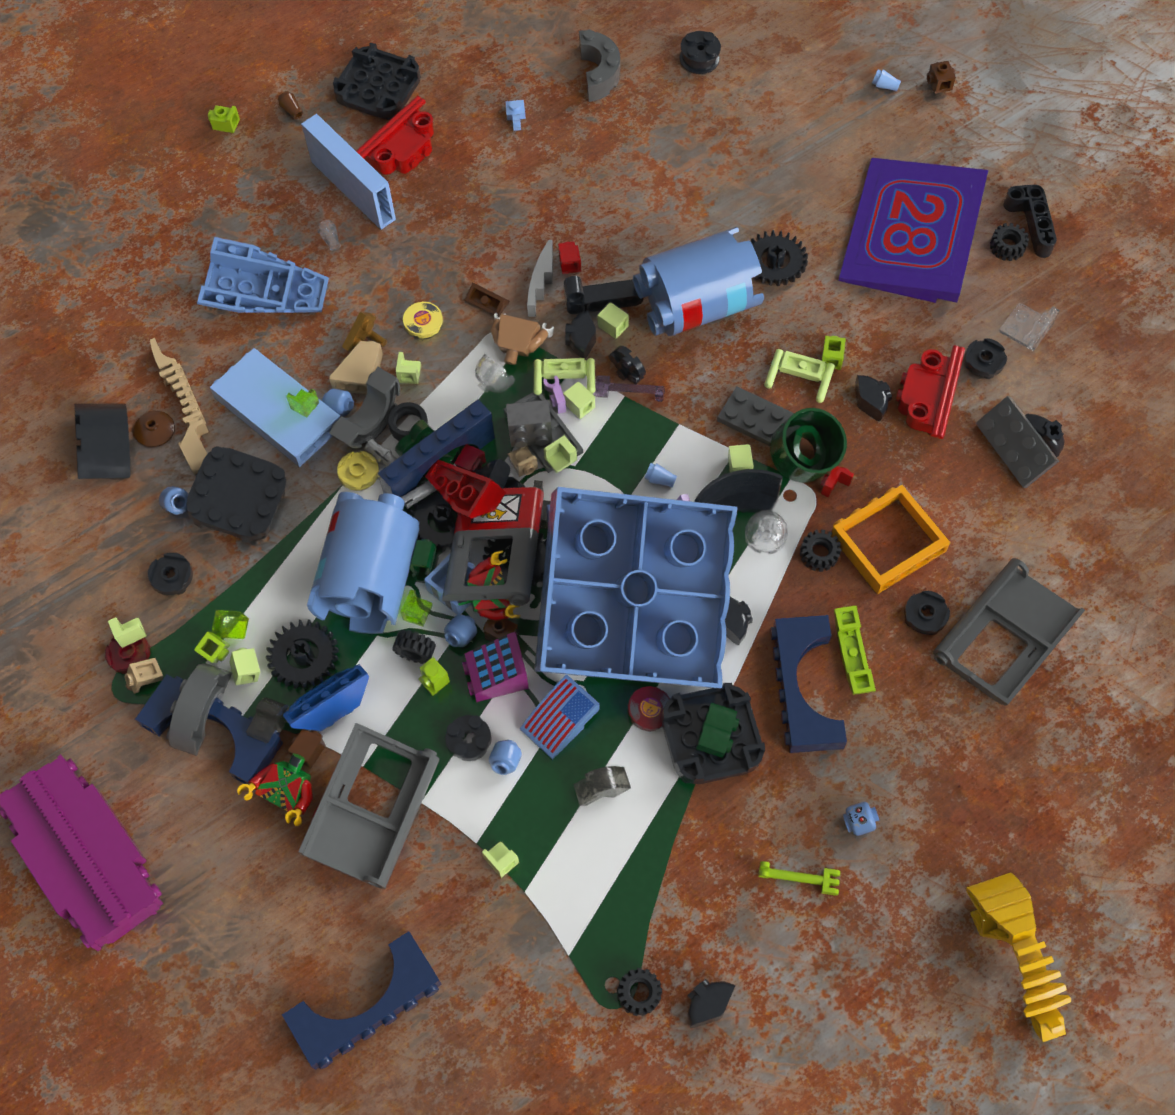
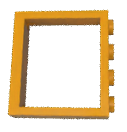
[831,485,950,595]

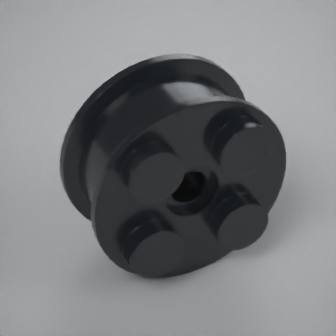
[679,31,721,74]

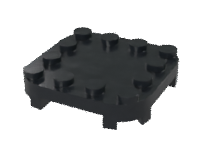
[333,43,421,120]
[186,446,286,543]
[661,683,765,784]

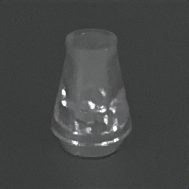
[318,220,341,251]

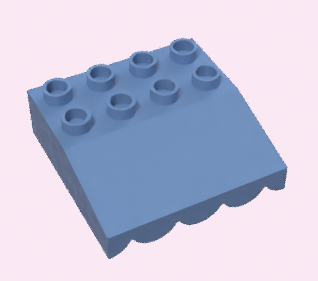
[534,487,737,688]

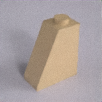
[330,341,383,395]

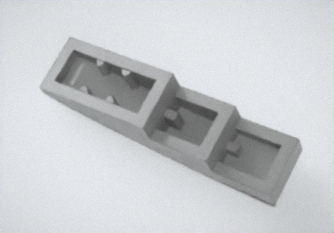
[527,240,553,317]

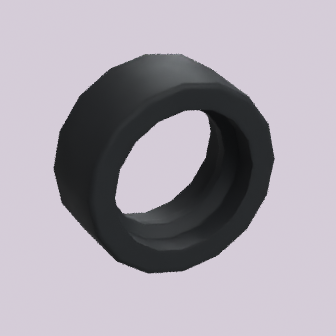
[388,402,428,441]

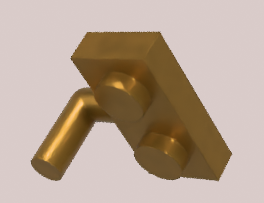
[342,312,387,351]

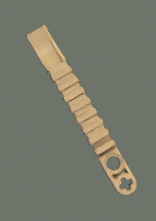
[150,338,209,475]

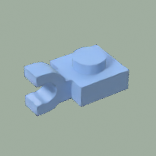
[505,100,526,131]

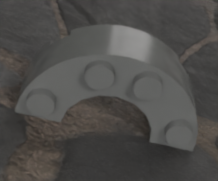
[579,30,620,102]
[329,367,400,448]
[166,663,232,756]

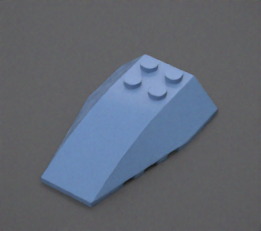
[197,237,329,313]

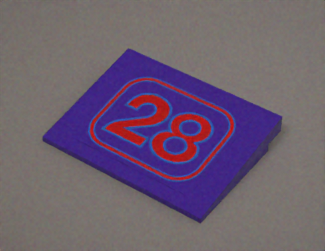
[838,158,988,303]

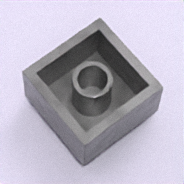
[506,400,553,448]

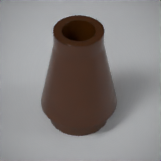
[278,91,303,119]

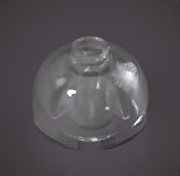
[475,354,516,394]
[745,510,788,554]

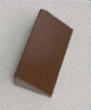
[464,282,510,317]

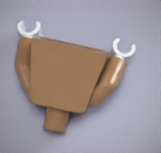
[491,313,554,365]

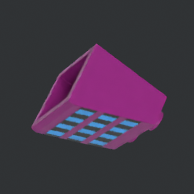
[462,632,529,702]

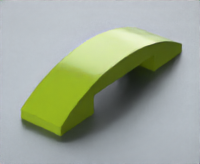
[834,606,876,695]

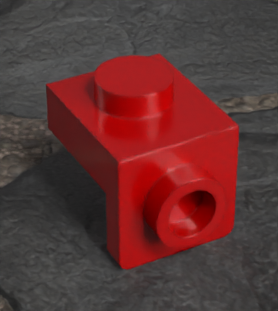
[820,466,854,498]

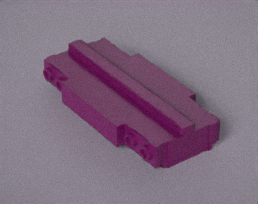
[0,754,164,951]

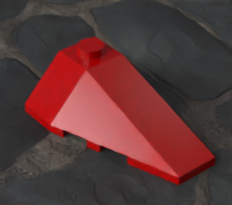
[425,460,506,519]

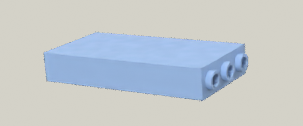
[301,114,396,230]
[210,348,340,467]

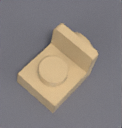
[508,446,538,477]
[125,658,163,693]

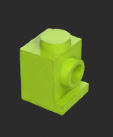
[208,105,240,133]
[822,336,846,370]
[418,657,450,696]

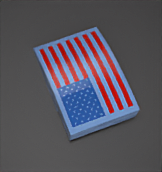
[520,674,600,760]

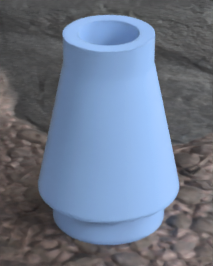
[872,69,901,92]
[645,463,677,487]

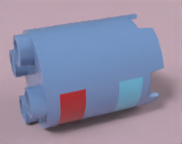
[633,227,764,336]
[307,492,419,634]

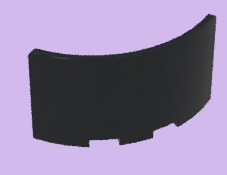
[74,404,131,479]
[695,469,783,517]

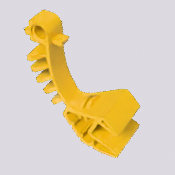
[966,873,1071,1042]

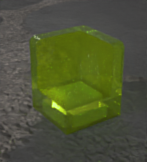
[286,389,319,418]
[400,590,433,627]
[212,610,249,639]

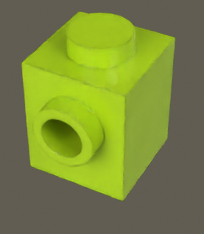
[194,632,230,663]

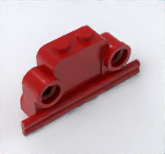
[356,95,434,175]
[895,345,965,439]

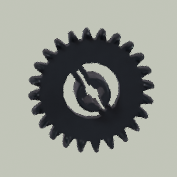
[751,230,808,286]
[409,490,464,552]
[482,533,547,587]
[265,619,339,689]

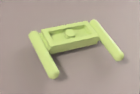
[764,349,835,403]
[534,358,595,395]

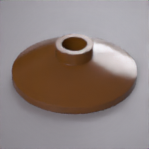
[133,411,175,447]

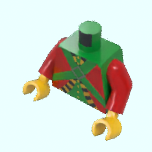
[457,551,521,621]
[237,753,313,826]

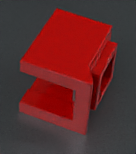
[558,241,582,274]

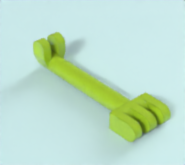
[758,861,840,895]

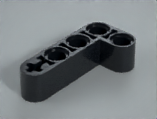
[1003,184,1057,258]
[563,276,644,314]

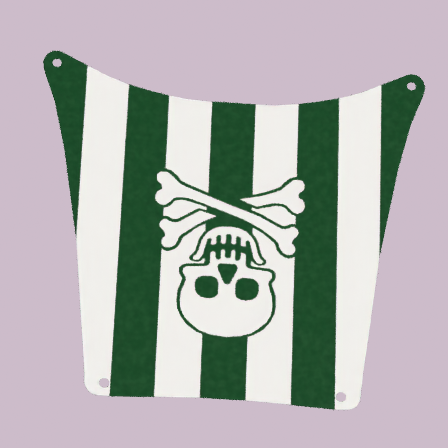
[112,333,816,1009]

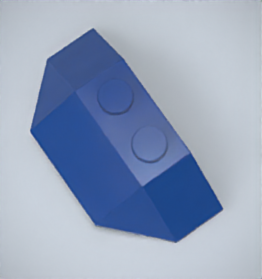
[283,664,369,731]

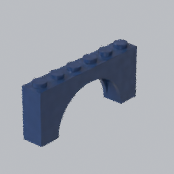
[378,399,495,497]
[770,615,847,753]
[135,674,283,785]
[282,931,442,1070]

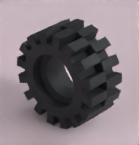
[990,223,1029,261]
[800,529,841,572]
[392,630,436,664]
[617,968,662,1016]

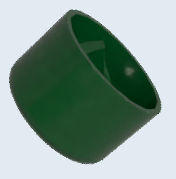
[770,408,847,483]

